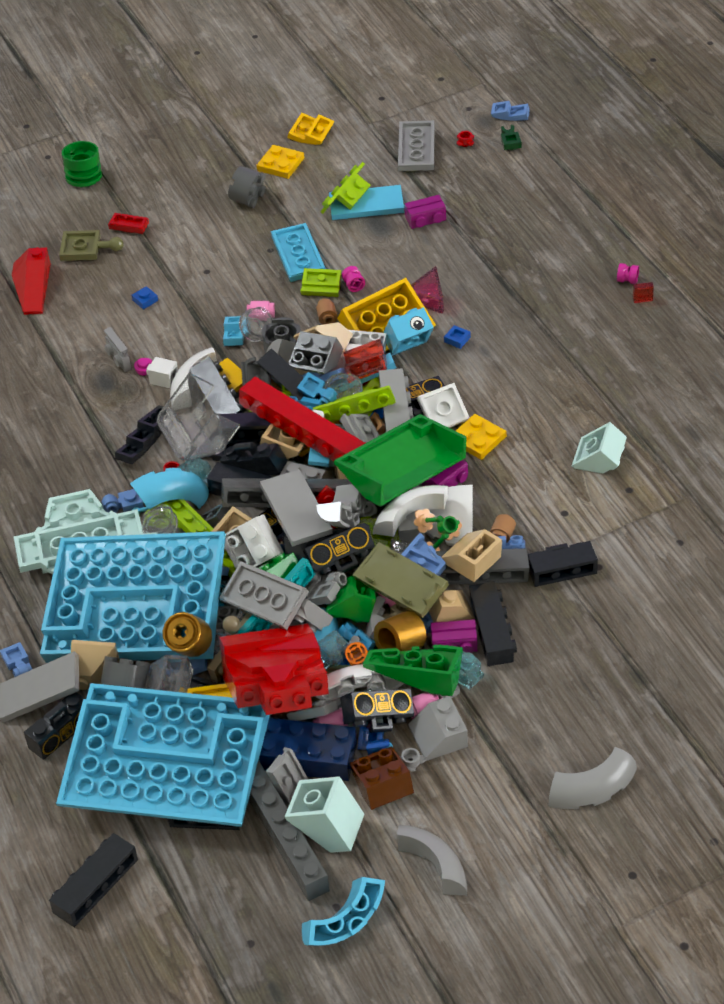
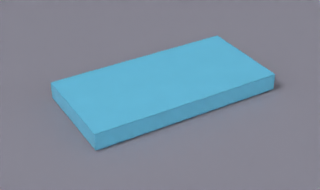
[329,185,404,220]
[271,223,326,282]

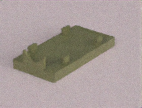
[353,542,449,618]

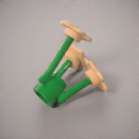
[414,509,462,551]

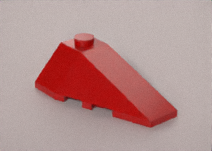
[12,247,51,315]

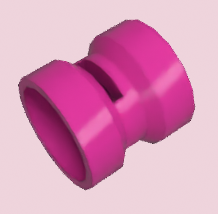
[617,263,639,284]
[341,266,365,292]

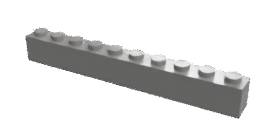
[379,368,429,544]

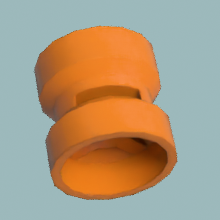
[345,642,368,666]

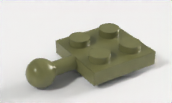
[59,230,124,261]

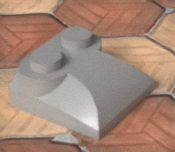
[293,598,334,633]

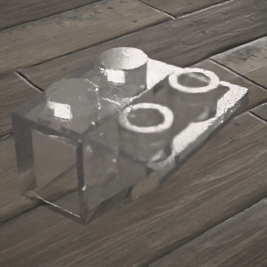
[145,655,194,693]

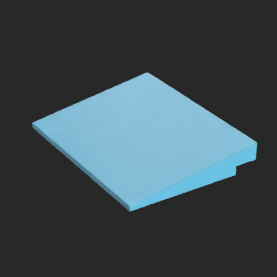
[40,531,226,663]
[56,683,270,827]

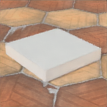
[417,383,470,428]

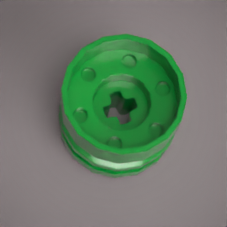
[62,141,102,187]

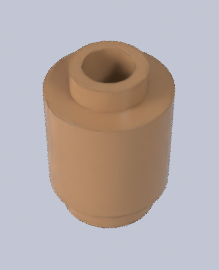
[316,298,338,325]
[490,514,516,543]

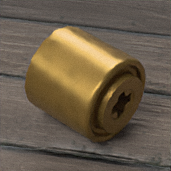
[374,611,427,651]
[162,612,212,657]

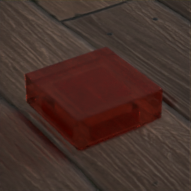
[633,282,654,303]

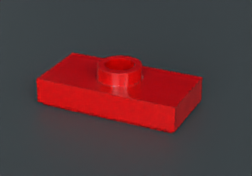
[108,213,149,234]

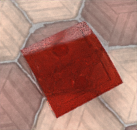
[343,339,387,383]

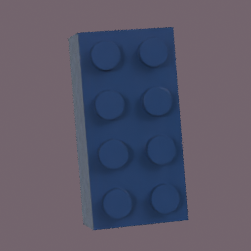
[259,718,357,781]

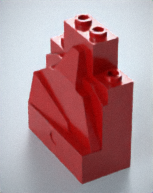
[219,624,329,715]

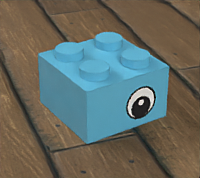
[384,307,434,355]

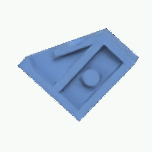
[401,533,446,576]

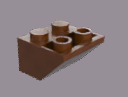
[349,746,414,810]

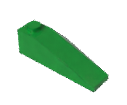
[363,645,463,696]

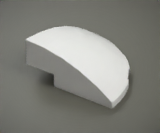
[426,485,473,546]

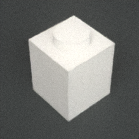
[146,357,178,389]

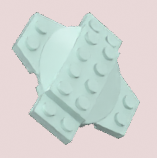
[14,489,143,574]

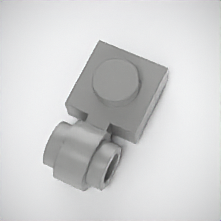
[311,571,347,605]

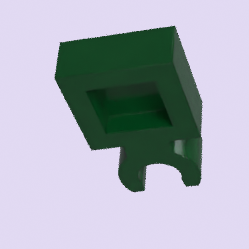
[501,125,522,150]

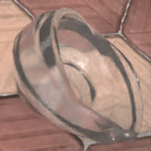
[239,307,274,342]
[323,373,363,399]
[142,504,178,534]

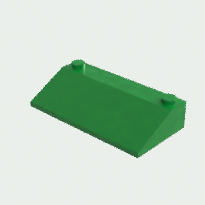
[334,414,467,506]

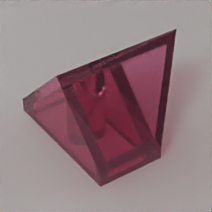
[411,266,444,314]

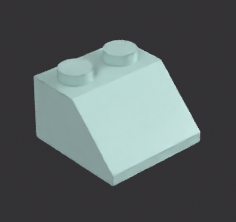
[572,422,627,474]

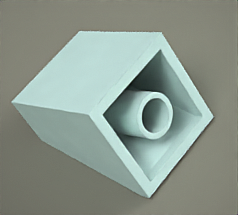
[285,776,364,853]

